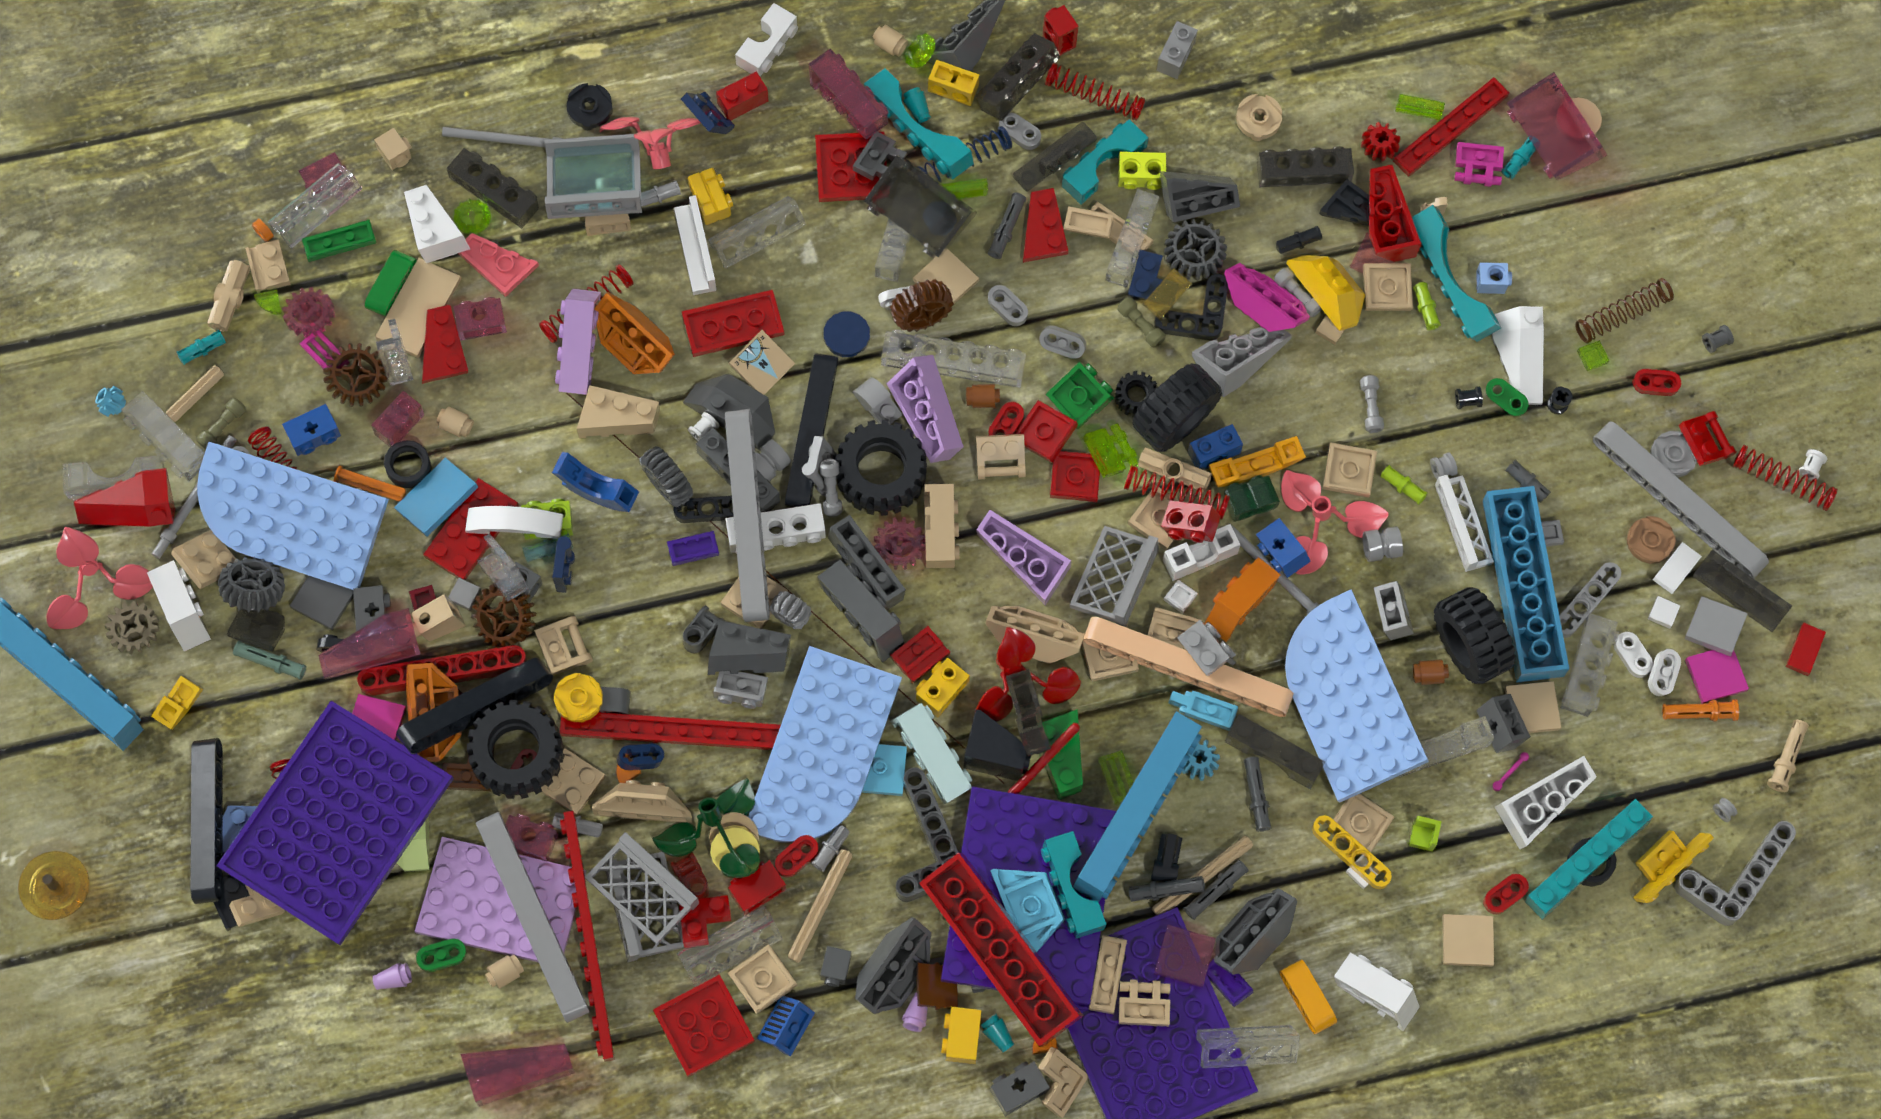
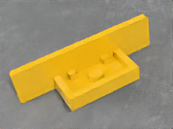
[1633,830,1714,903]

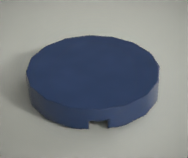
[824,311,870,357]

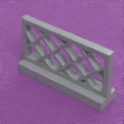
[1070,526,1159,627]
[585,832,699,945]
[605,852,684,962]

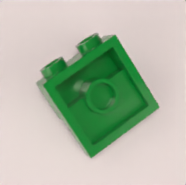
[1046,362,1115,429]

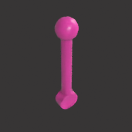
[1492,752,1529,791]

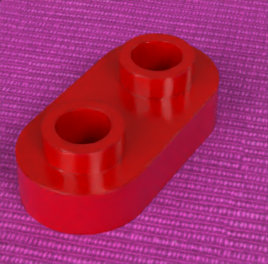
[1632,369,1681,396]
[988,402,1024,436]
[775,835,818,878]
[1483,874,1529,915]

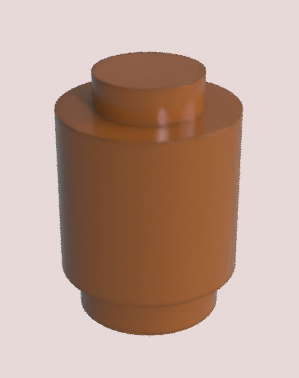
[966,384,1000,408]
[1413,659,1449,685]

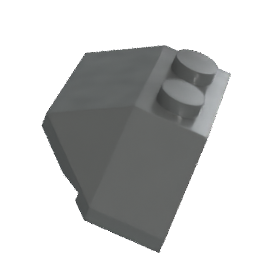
[683,373,775,451]
[1214,888,1297,975]
[855,917,931,1014]

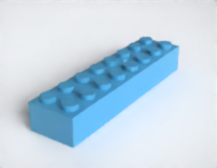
[1483,486,1569,683]
[0,598,144,751]
[1073,711,1202,902]

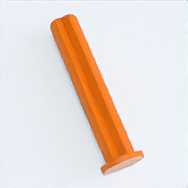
[334,465,406,502]

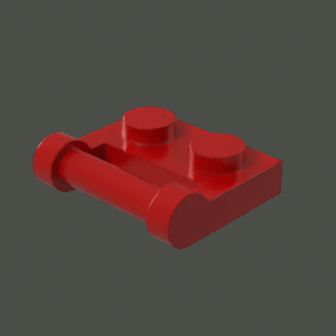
[1678,411,1737,466]

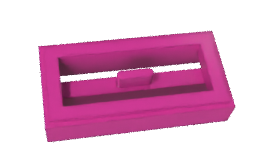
[300,328,350,369]

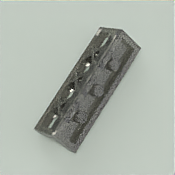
[1692,550,1792,632]

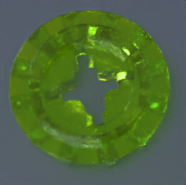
[904,33,935,68]
[453,198,491,234]

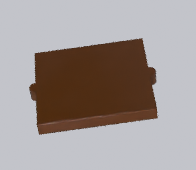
[916,962,958,1010]

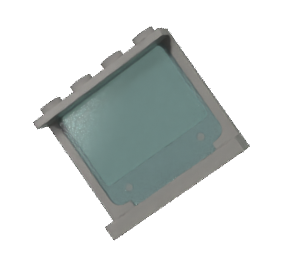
[545,134,642,219]

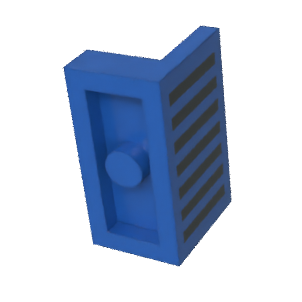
[757,996,815,1056]

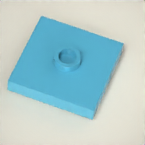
[862,744,907,796]

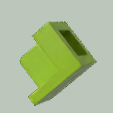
[1408,816,1442,852]

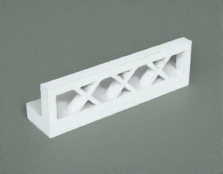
[674,195,716,295]
[1435,475,1494,572]

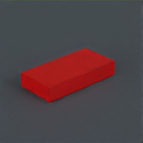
[1785,623,1826,676]

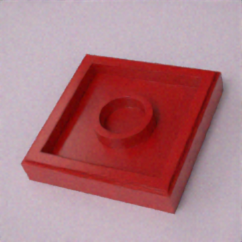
[1015,400,1078,463]
[1050,451,1101,502]

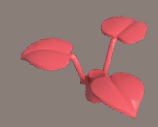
[600,117,701,169]
[1281,470,1388,575]
[46,527,153,629]

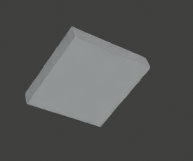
[1685,596,1748,656]

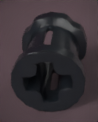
[1455,386,1483,410]
[1547,386,1573,415]

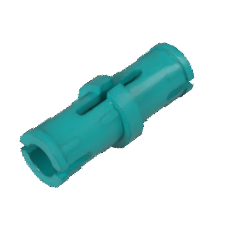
[1502,136,1540,179]
[176,330,226,365]

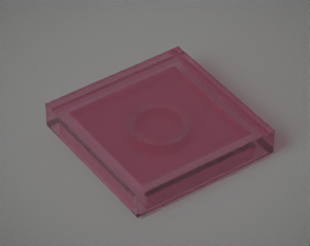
[1154,925,1216,988]

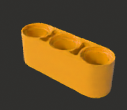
[1279,959,1337,1034]

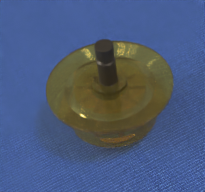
[18,851,90,920]

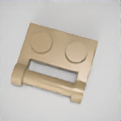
[976,434,1026,480]
[534,616,593,676]

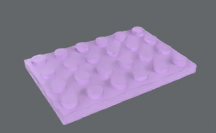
[415,837,587,962]

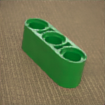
[364,250,417,317]

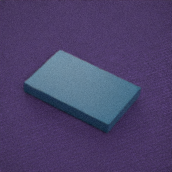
[394,458,478,537]

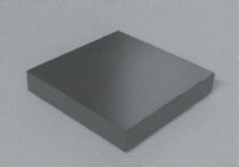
[290,576,354,631]

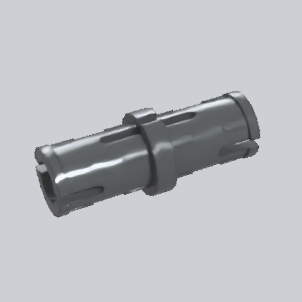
[1505,460,1551,503]

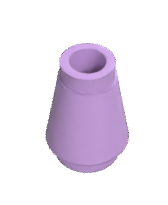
[373,962,412,990]
[902,992,928,1032]

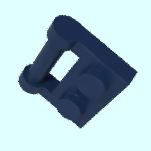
[681,92,735,134]
[553,536,575,593]

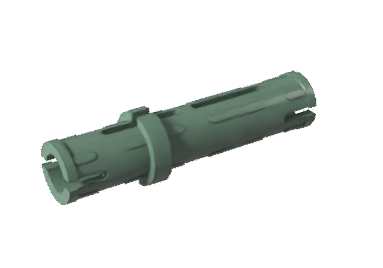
[233,641,307,680]

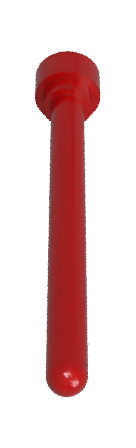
[1007,723,1080,794]

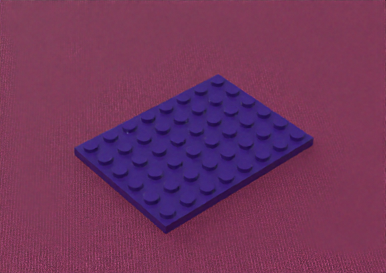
[217,701,454,945]
[941,787,1117,1006]
[1067,908,1258,1119]

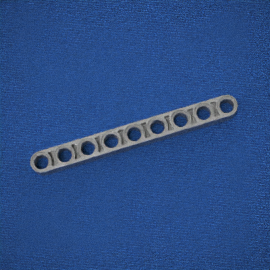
[725,409,770,622]
[1593,421,1769,580]
[476,811,590,1023]

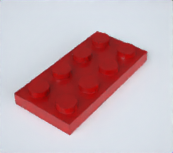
[681,290,785,357]
[423,478,519,580]

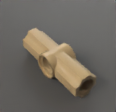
[207,260,250,332]
[1138,447,1212,493]

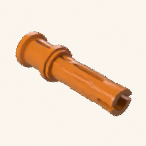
[1662,699,1739,722]

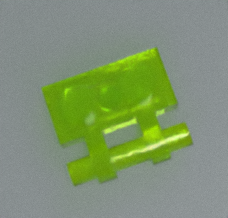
[1083,423,1139,479]

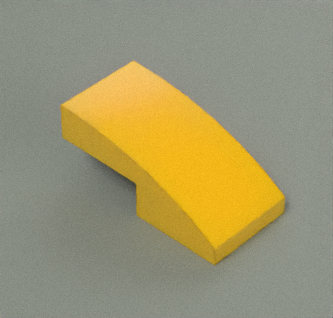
[151,676,203,730]

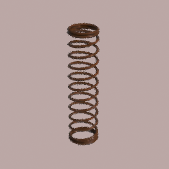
[1575,278,1674,343]

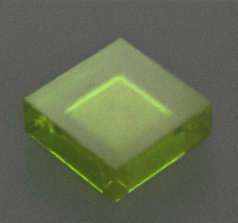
[1577,340,1610,371]

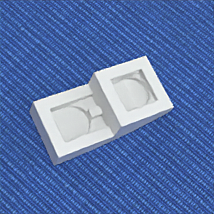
[1653,542,1702,594]

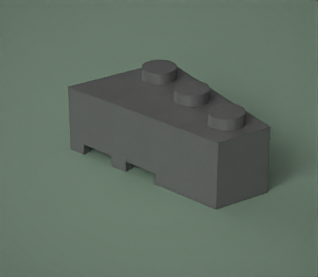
[1160,171,1240,222]
[708,620,791,675]

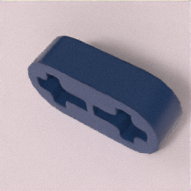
[617,744,664,771]

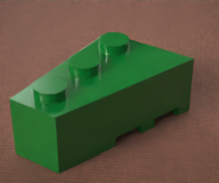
[1031,709,1083,800]

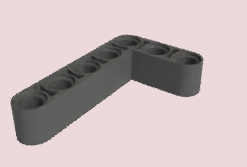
[896,767,959,902]

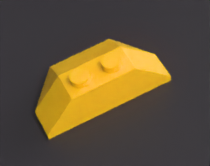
[1286,255,1365,331]

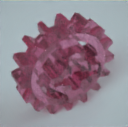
[282,287,335,338]
[874,517,926,570]

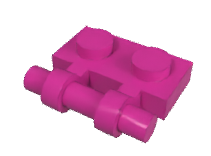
[1454,142,1504,187]

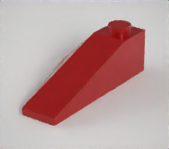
[1369,165,1421,262]
[74,468,175,527]

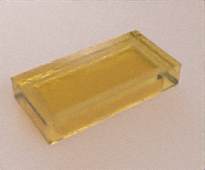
[1143,269,1192,320]

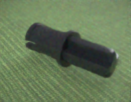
[1276,226,1322,254]

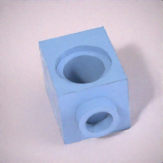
[1476,263,1512,294]

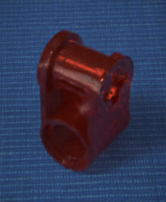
[670,852,709,899]

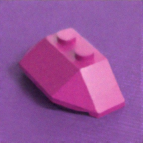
[1224,263,1310,332]

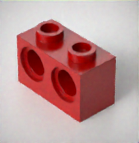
[1042,5,1079,57]
[1161,500,1221,543]

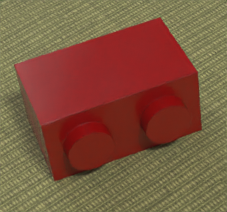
[716,71,769,120]
[728,860,786,916]

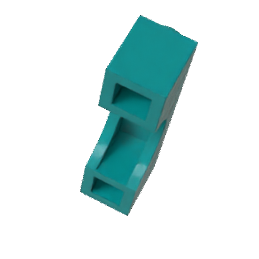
[1062,119,1149,205]
[1041,831,1106,939]

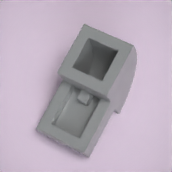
[852,378,903,424]

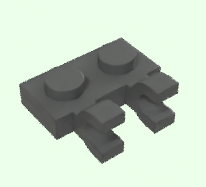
[853,131,907,186]

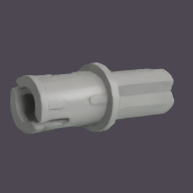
[641,180,681,207]
[552,812,603,837]
[811,825,850,872]

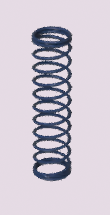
[914,126,1012,191]

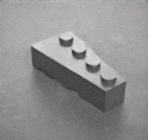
[817,560,905,663]

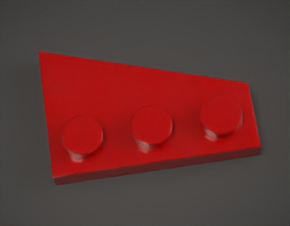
[1023,188,1069,263]
[422,305,468,384]

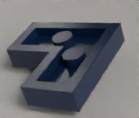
[1128,250,1179,308]

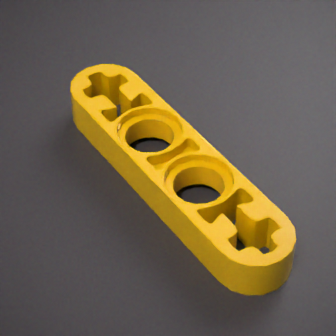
[1312,815,1392,889]

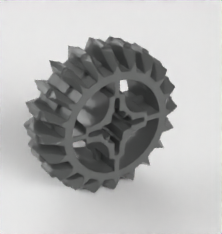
[1164,218,1227,281]
[639,446,693,507]
[218,557,285,613]

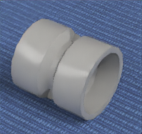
[755,439,791,482]
[1362,526,1403,562]

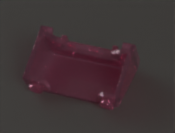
[1507,72,1607,181]

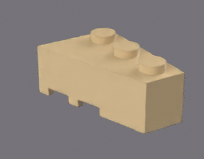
[577,385,660,439]
[924,484,960,568]

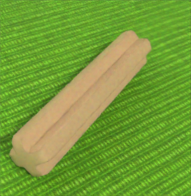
[166,365,224,422]

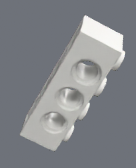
[725,503,826,554]

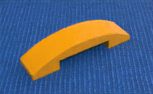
[1209,436,1306,487]

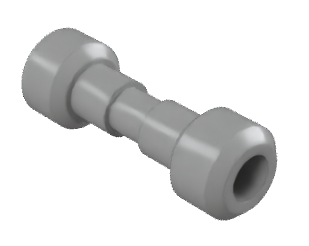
[1274,268,1322,318]
[1360,375,1384,433]
[819,459,843,517]

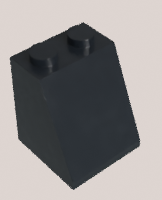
[963,709,1031,781]

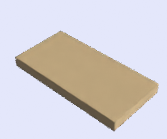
[375,258,461,358]

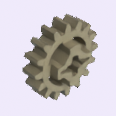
[105,601,160,655]

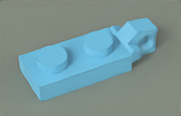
[1168,690,1238,731]

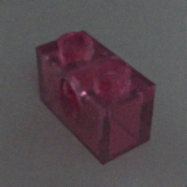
[453,297,507,341]
[371,391,424,447]
[506,814,558,861]

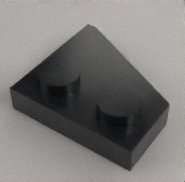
[1319,179,1369,226]

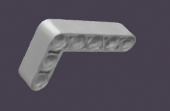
[1674,821,1796,926]

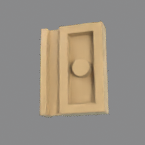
[245,239,291,293]
[1147,607,1202,650]

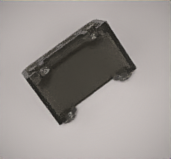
[864,155,977,259]

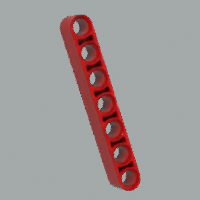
[357,645,527,696]

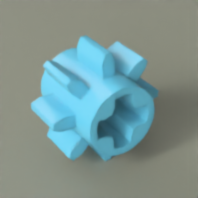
[95,386,126,417]

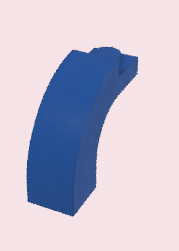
[552,452,639,512]

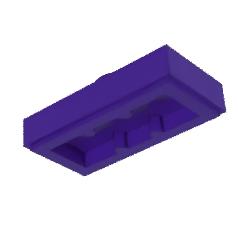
[667,531,719,566]
[1204,959,1253,1007]

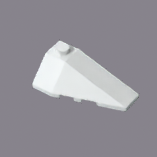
[1492,306,1544,405]

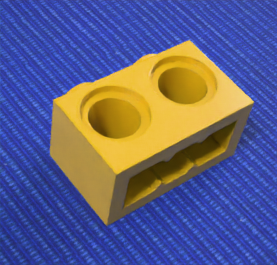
[928,60,980,106]

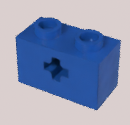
[282,404,341,456]
[1187,424,1243,470]
[1256,518,1311,578]

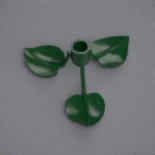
[652,778,760,878]

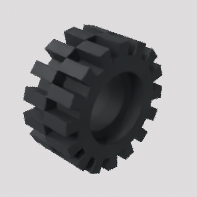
[1115,371,1158,417]

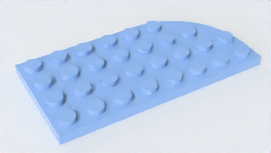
[197,442,389,590]
[1285,590,1429,803]
[748,646,902,843]

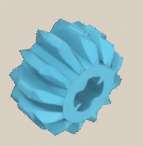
[1182,740,1220,781]

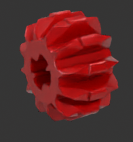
[1361,122,1401,162]

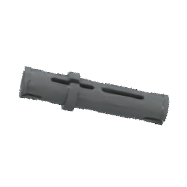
[988,192,1026,259]
[1243,757,1272,832]
[1184,859,1249,920]
[1129,876,1205,902]

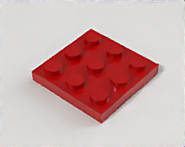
[815,131,889,202]
[653,974,755,1077]

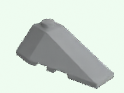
[1192,327,1292,397]

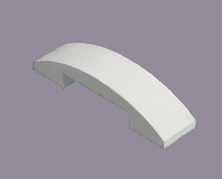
[465,506,563,539]

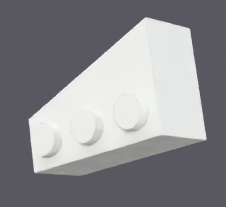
[404,185,470,263]
[147,560,211,651]
[1334,952,1419,1031]

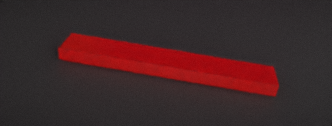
[1393,77,1510,177]

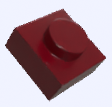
[409,585,436,611]

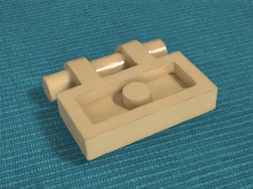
[1118,979,1170,1027]

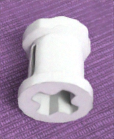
[688,412,719,441]
[1799,449,1827,481]

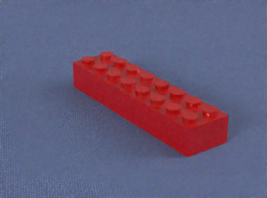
[919,853,1083,1047]

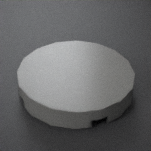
[1650,431,1697,478]

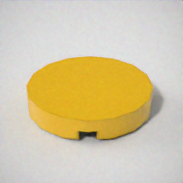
[554,673,603,722]

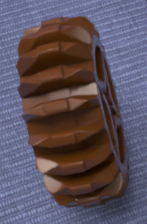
[890,279,954,332]
[323,343,388,407]
[471,582,537,647]

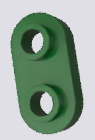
[1486,378,1529,417]
[416,939,467,972]

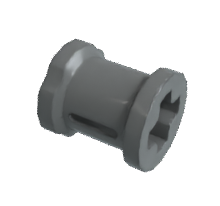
[1702,325,1734,353]

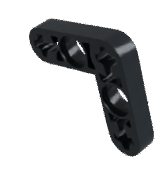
[1154,274,1228,341]

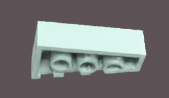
[890,703,972,804]

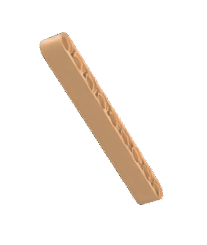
[1083,617,1294,717]

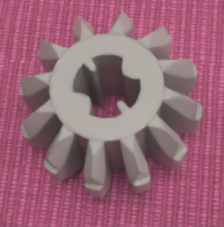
[770,591,812,629]

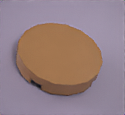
[1627,516,1676,564]

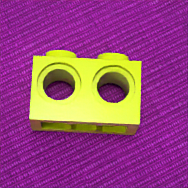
[1118,152,1166,190]

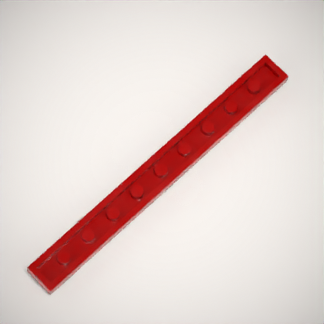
[560,712,781,750]
[560,811,615,1062]

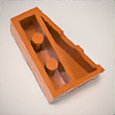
[1205,557,1281,642]

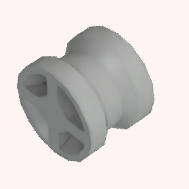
[1430,452,1458,479]

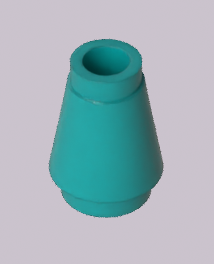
[903,87,931,123]
[980,1013,1015,1053]

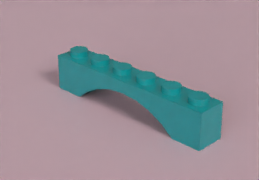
[864,68,974,180]
[1412,205,1501,342]
[1525,799,1653,920]

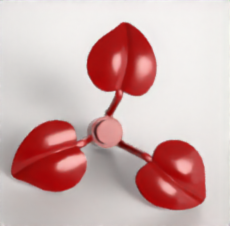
[976,627,1081,722]

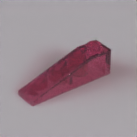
[318,608,420,679]

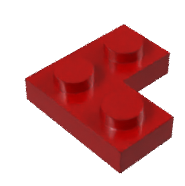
[679,895,731,948]

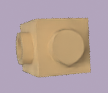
[374,128,412,170]

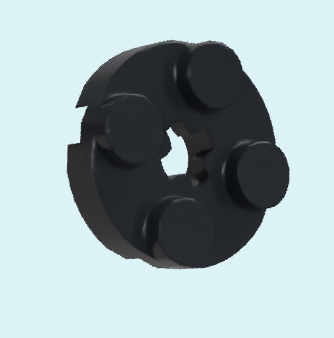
[566,83,613,131]

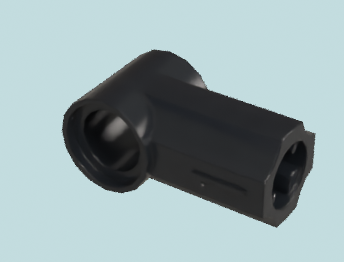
[1151,833,1182,882]

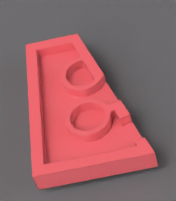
[458,233,539,297]

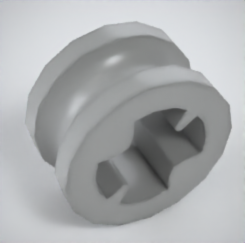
[1713,798,1738,822]

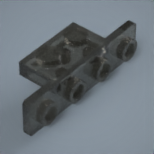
[1013,122,1097,192]

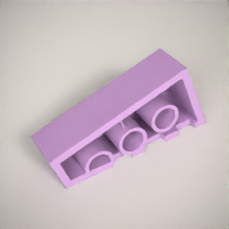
[555,289,601,395]
[887,355,963,463]
[977,510,1071,606]

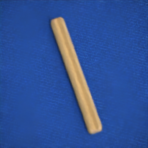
[1152,836,1253,916]
[788,849,852,963]

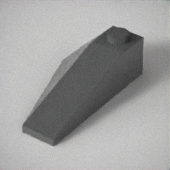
[922,0,1005,72]

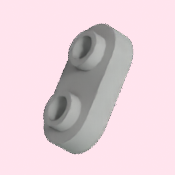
[999,113,1041,150]
[988,285,1028,326]
[1039,326,1087,359]

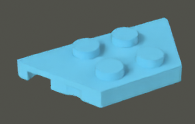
[990,869,1065,952]

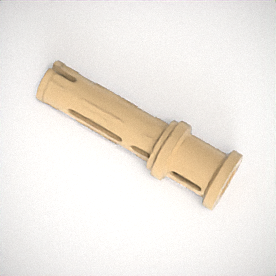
[1767,719,1809,792]

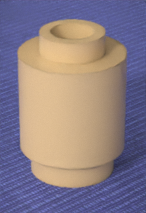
[873,25,908,57]
[437,406,474,438]
[485,954,524,989]

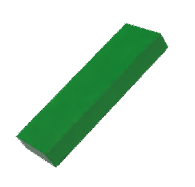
[301,220,376,262]

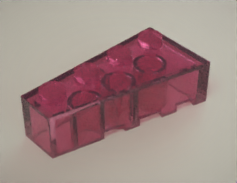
[808,48,889,139]
[460,1044,575,1107]

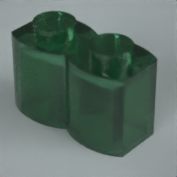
[1223,475,1280,522]

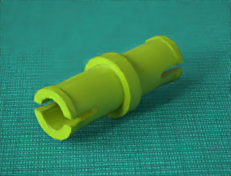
[1413,282,1441,330]
[1380,465,1428,505]

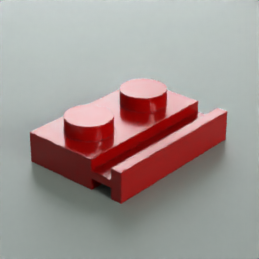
[890,626,950,684]

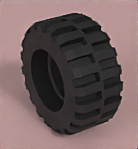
[1133,363,1222,452]
[836,420,927,516]
[1434,587,1516,684]
[467,700,564,799]

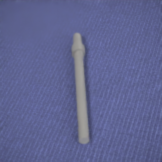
[442,127,563,147]
[152,435,237,559]
[1232,525,1319,614]

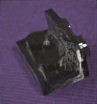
[227,608,285,652]

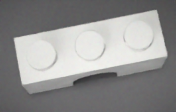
[735,3,798,76]
[1163,524,1240,581]

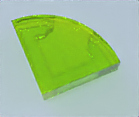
[254,290,282,315]

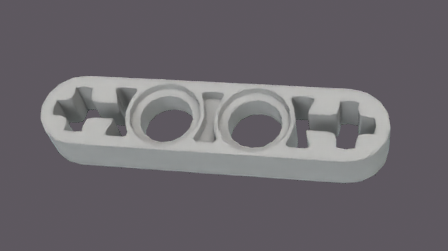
[1559,562,1621,638]

